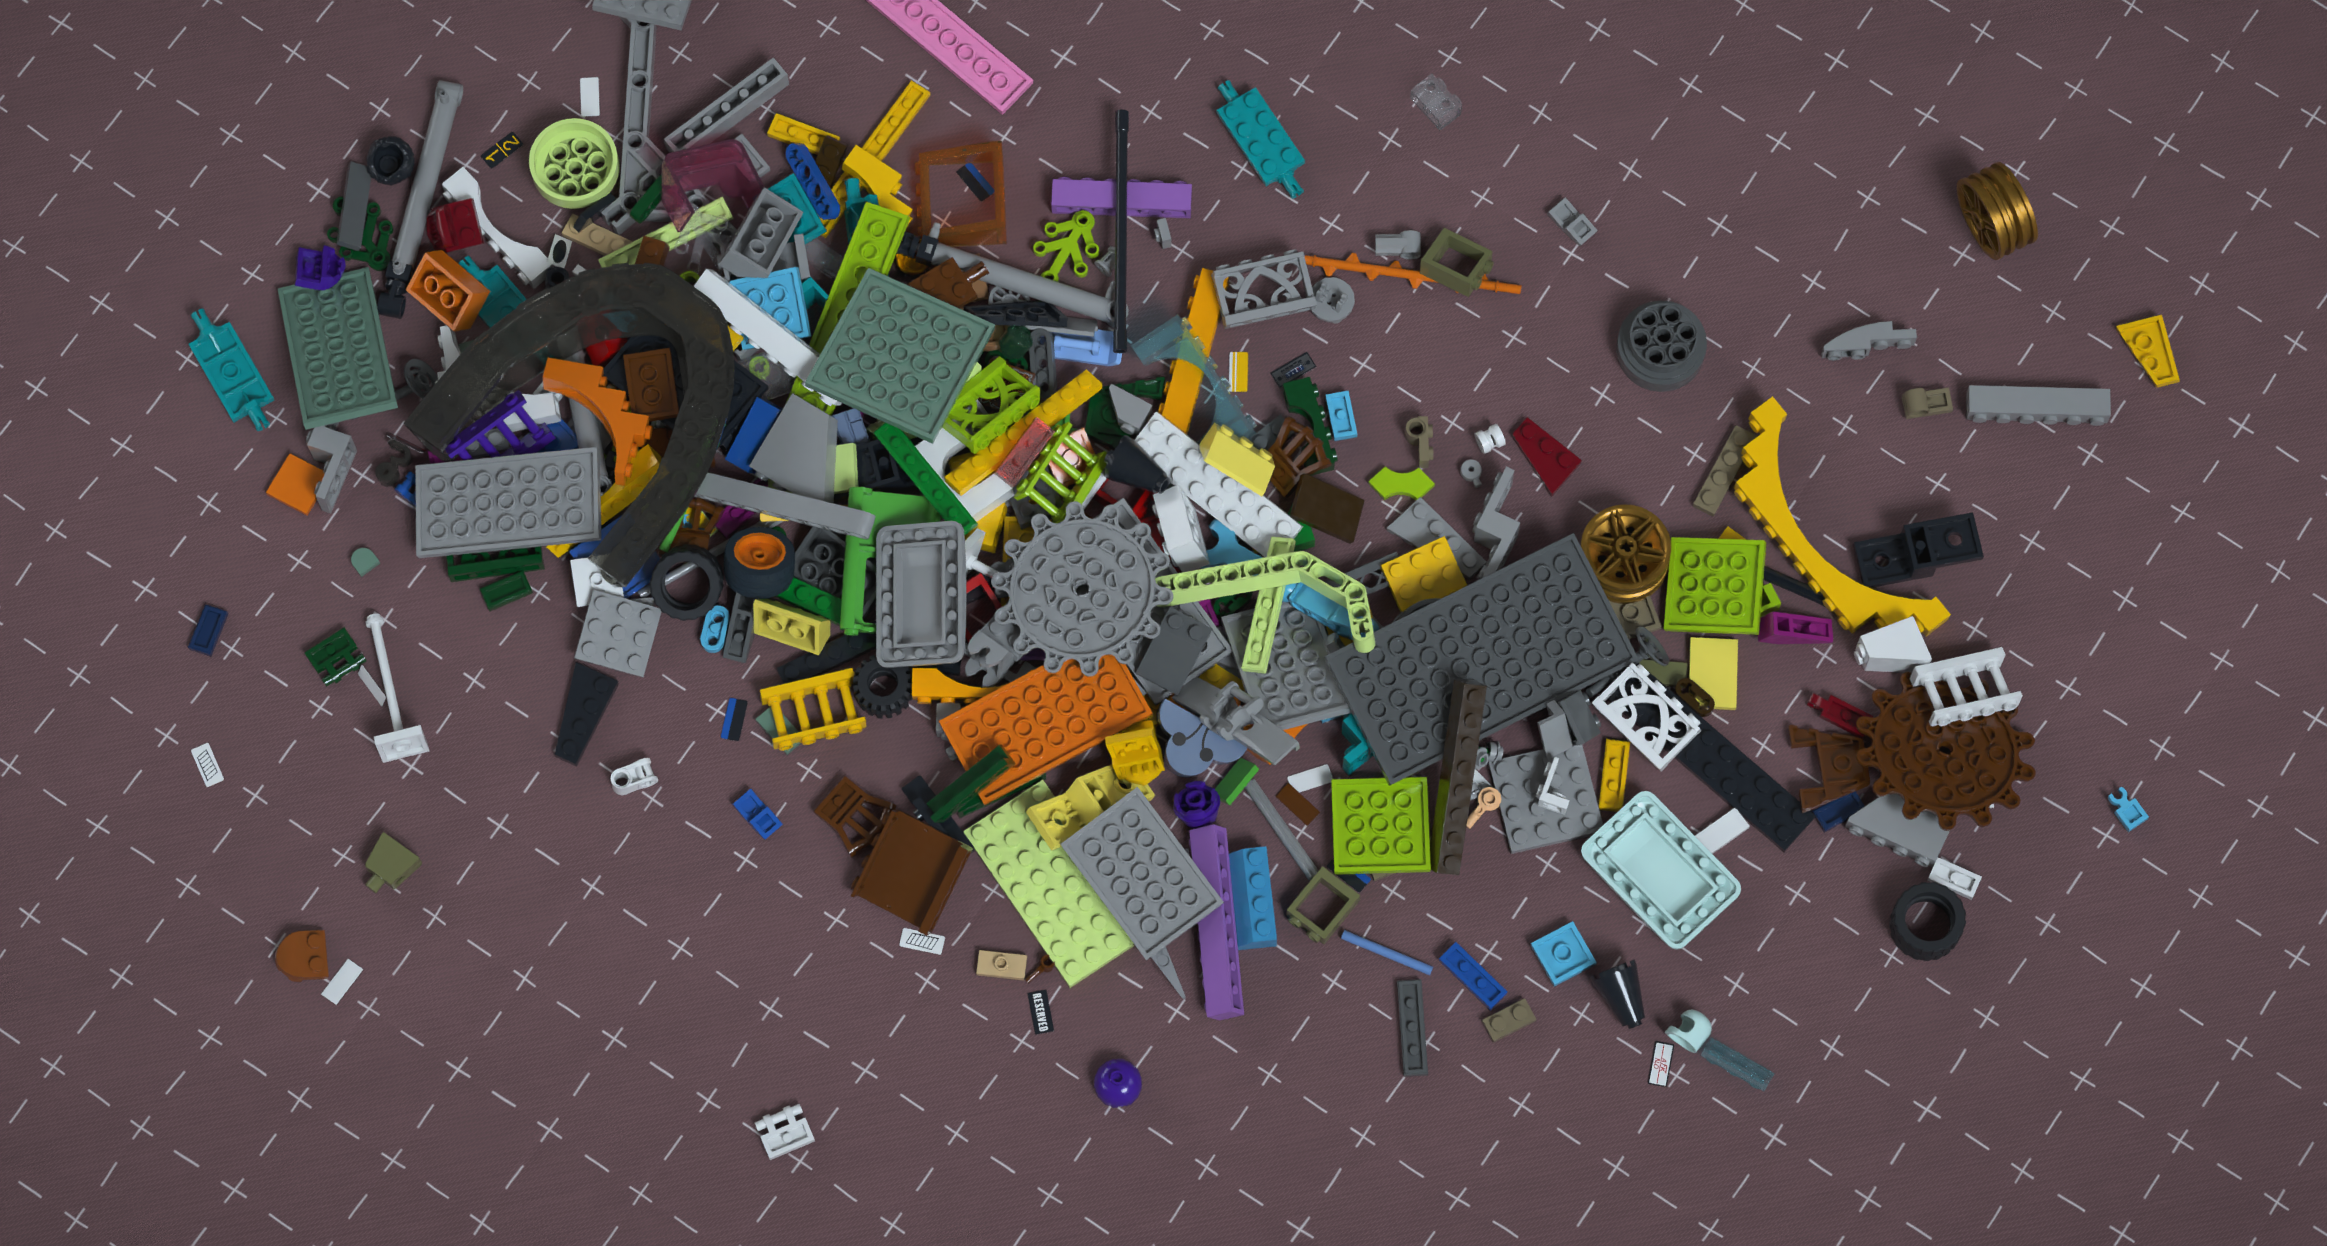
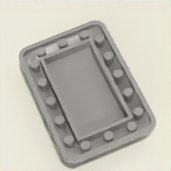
[876,521,966,668]

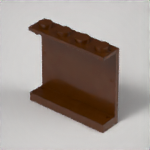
[851,809,973,936]

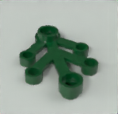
[327,196,394,271]

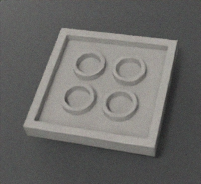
[574,590,662,678]

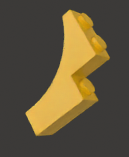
[842,145,913,229]

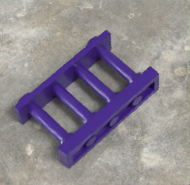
[443,390,556,460]

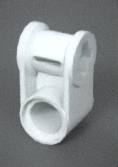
[611,758,658,795]

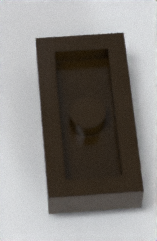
[809,135,848,187]

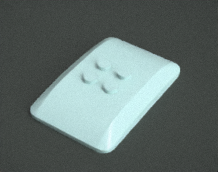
[1581,791,1741,950]

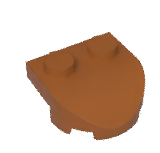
[275,930,329,982]

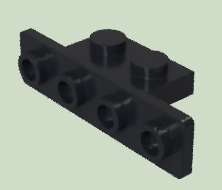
[902,775,975,854]

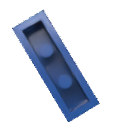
[725,397,783,474]

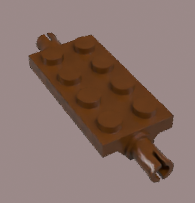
[906,257,989,308]

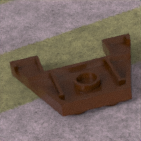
[1788,725,1870,813]

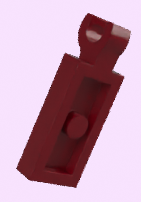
[1807,693,1874,738]

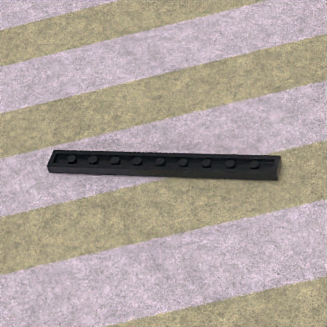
[776,572,995,684]

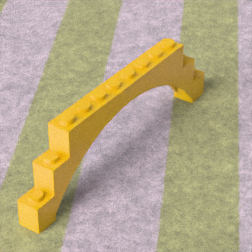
[1734,396,1951,637]

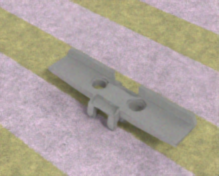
[1172,677,1300,765]

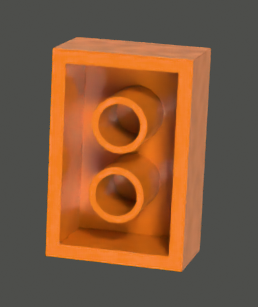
[406,250,490,331]

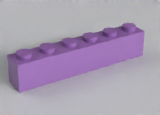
[1051,177,1192,218]

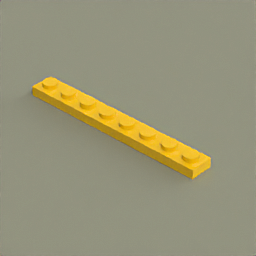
[945,369,1103,496]

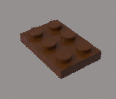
[623,348,680,422]

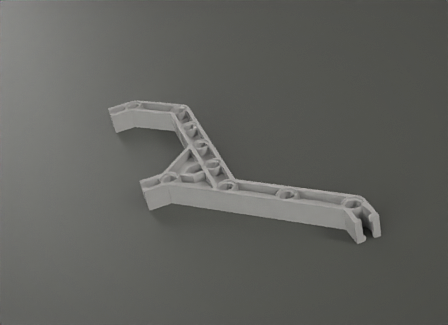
[601,16,761,365]

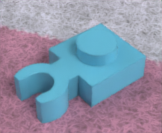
[2108,787,2149,832]

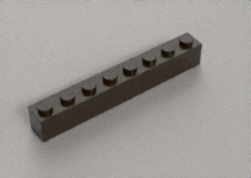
[1430,679,1487,875]

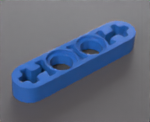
[786,143,840,220]

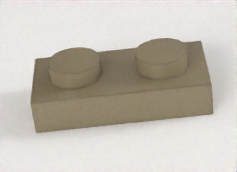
[1482,998,1536,1043]

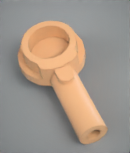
[1466,787,1501,829]

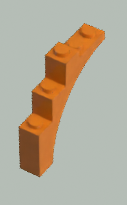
[543,358,653,486]

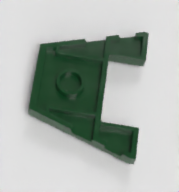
[1085,377,1165,449]

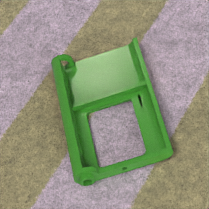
[840,487,940,636]

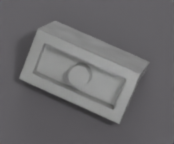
[1537,700,1573,759]

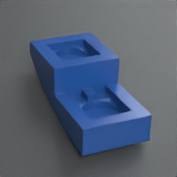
[732,789,783,840]

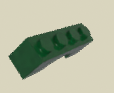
[1283,377,1338,476]

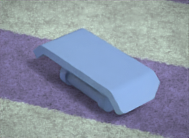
[1040,330,1122,366]

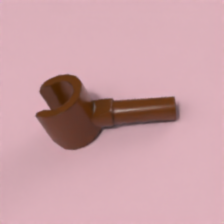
[1025,955,1055,984]

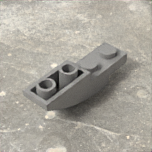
[1821,321,1917,361]

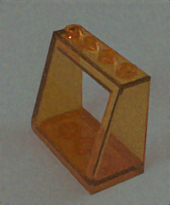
[915,141,1007,247]

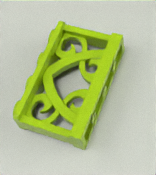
[942,356,1040,454]

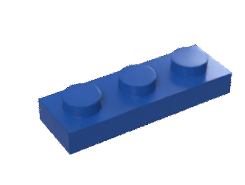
[1439,942,1508,1010]

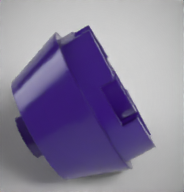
[1173,781,1220,829]

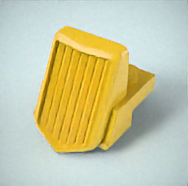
[1105,720,1165,786]

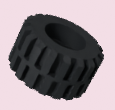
[853,655,912,719]

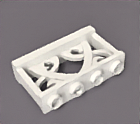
[1592,663,1701,772]

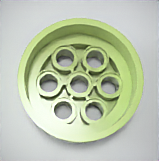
[529,118,619,209]

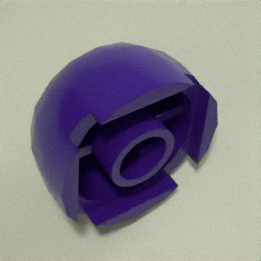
[1094,1059,1142,1108]

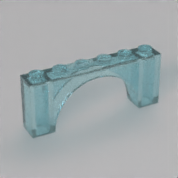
[1131,314,1257,444]

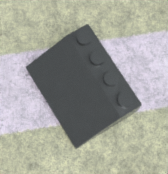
[793,527,876,621]

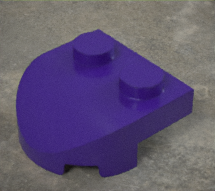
[295,245,346,290]

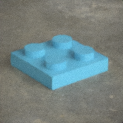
[1530,921,1597,987]

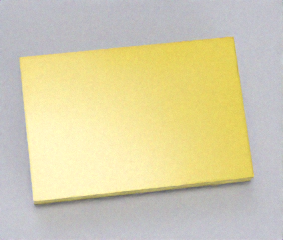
[1689,637,1738,710]

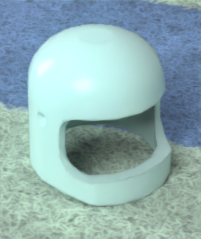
[1665,1009,1712,1053]

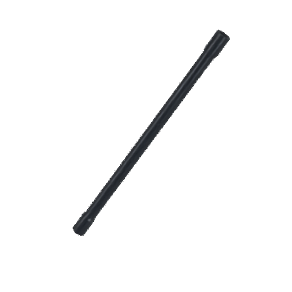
[1113,109,1129,354]

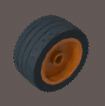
[723,527,795,599]

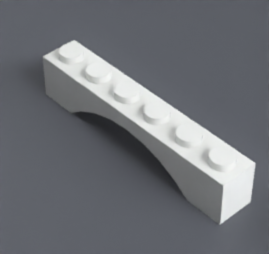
[442,167,554,289]

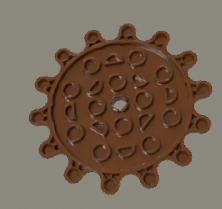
[1856,672,2036,831]

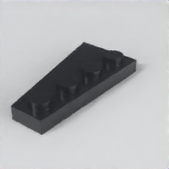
[963,300,1068,327]
[555,662,619,767]

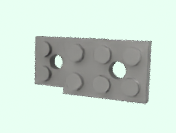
[306,422,357,514]
[1472,466,1520,580]

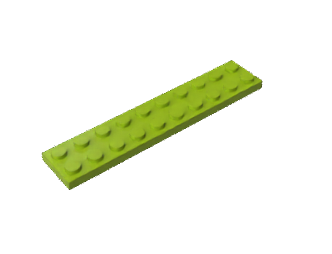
[785,202,910,416]

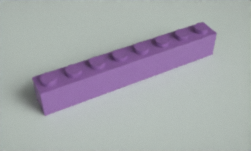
[1189,824,1244,1020]

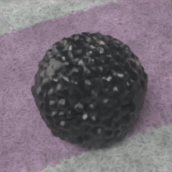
[366,136,415,186]

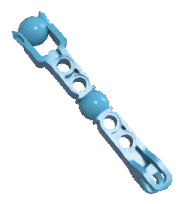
[1201,519,1380,640]

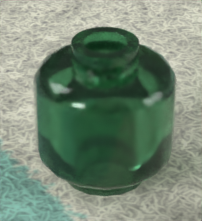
[998,325,1033,359]

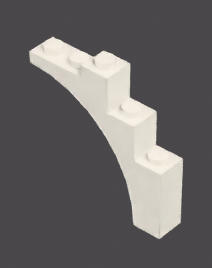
[435,325,561,432]

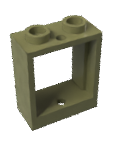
[1420,228,1494,297]
[1286,866,1360,944]

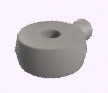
[1460,459,1482,488]

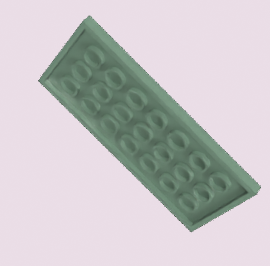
[278,267,398,430]

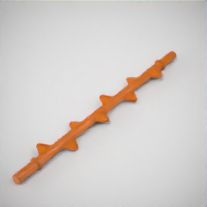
[1304,253,1522,294]

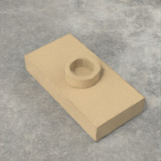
[976,950,1027,980]

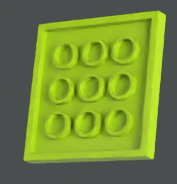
[1664,537,1766,635]
[1331,777,1431,874]

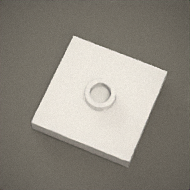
[570,553,624,607]

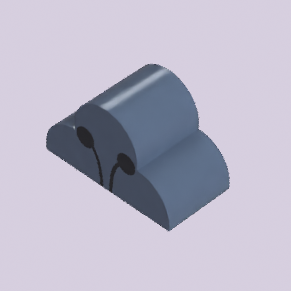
[1156,699,1247,778]

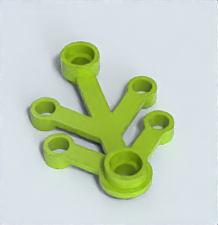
[1033,210,1099,282]

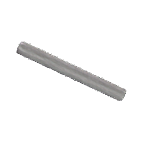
[1245,779,1319,880]

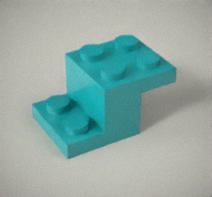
[1342,713,1374,776]

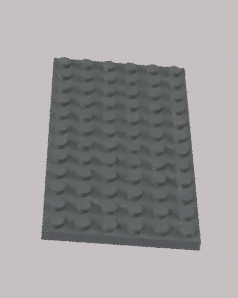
[1324,533,1639,786]

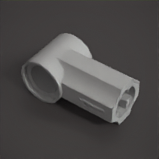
[1375,230,1421,259]

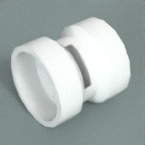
[1474,424,1506,454]

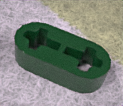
[1214,591,1253,620]

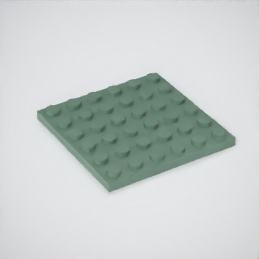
[805,268,995,444]

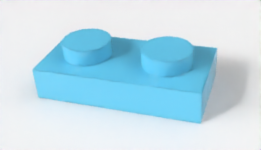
[1325,391,1358,441]

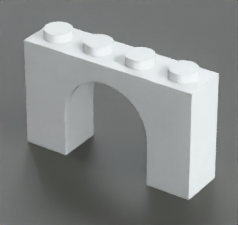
[915,419,1014,522]

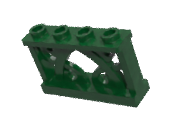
[447,546,545,582]

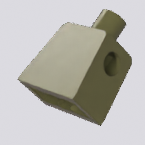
[365,832,422,894]

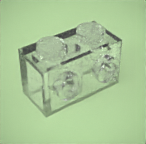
[1410,73,1462,131]

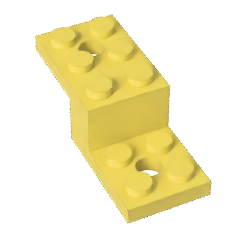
[1026,764,1155,851]

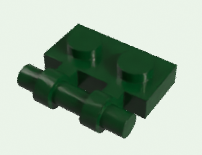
[305,627,366,687]

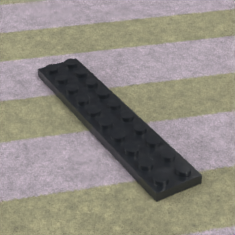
[1607,663,1816,852]

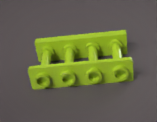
[1014,422,1107,523]

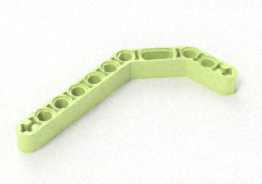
[1155,551,1375,653]

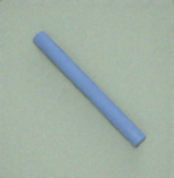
[1341,930,1433,976]

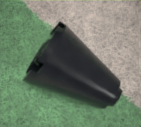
[1590,959,1645,1029]

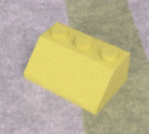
[1199,423,1275,496]
[753,598,830,655]

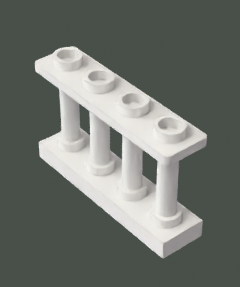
[1910,647,2023,726]

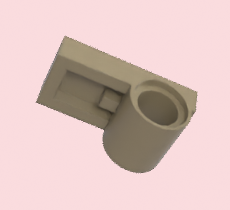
[1902,387,1953,419]
[1405,416,1433,468]

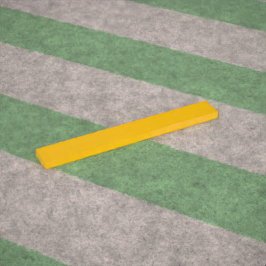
[818,80,931,239]

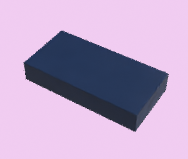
[188,604,228,657]
[1812,791,1865,833]

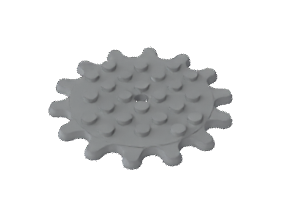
[991,501,1173,677]

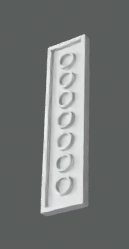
[1135,412,1304,557]

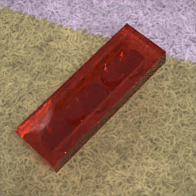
[994,417,1055,488]

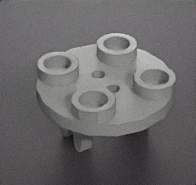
[1310,277,1355,324]

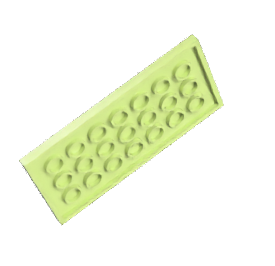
[963,780,1135,988]

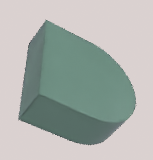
[351,548,380,577]

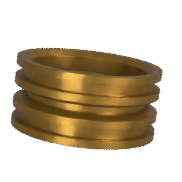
[1957,162,2038,260]
[1581,504,1671,604]

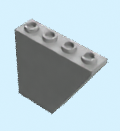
[749,393,838,503]
[1845,794,1950,867]

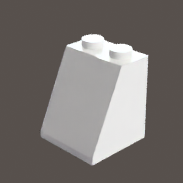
[1854,616,1932,673]

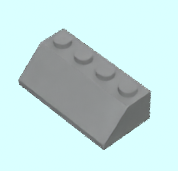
[719,187,803,278]

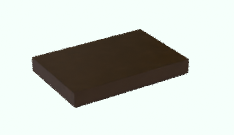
[1290,473,1365,544]

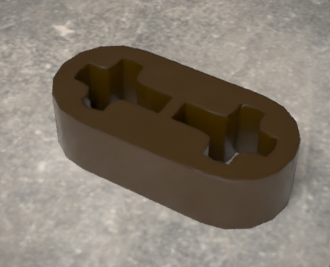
[1675,678,1715,717]

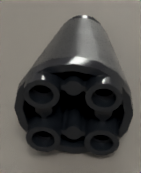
[1104,435,1170,494]

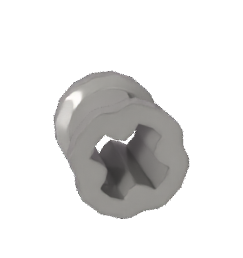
[1094,246,1115,277]

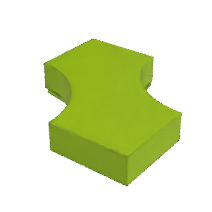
[1368,466,1435,501]

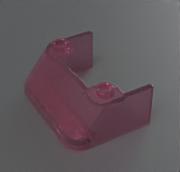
[662,139,764,232]

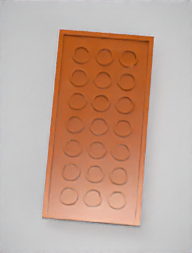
[939,655,1153,806]

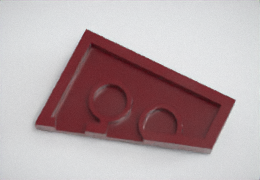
[1512,417,1582,497]

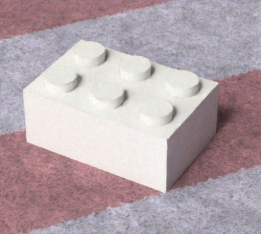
[1152,484,1210,572]

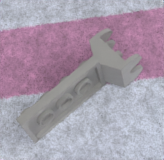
[965,600,1023,688]

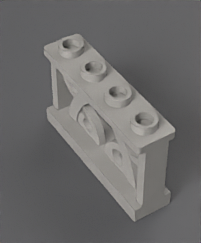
[1211,249,1317,329]

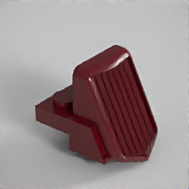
[427,198,484,253]

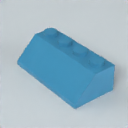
[1229,846,1277,950]

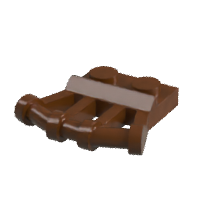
[1268,416,1332,498]
[657,494,725,557]
[814,776,896,858]

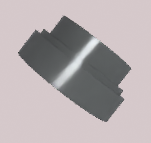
[1616,301,1707,392]

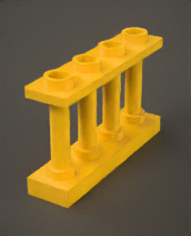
[760,668,866,751]

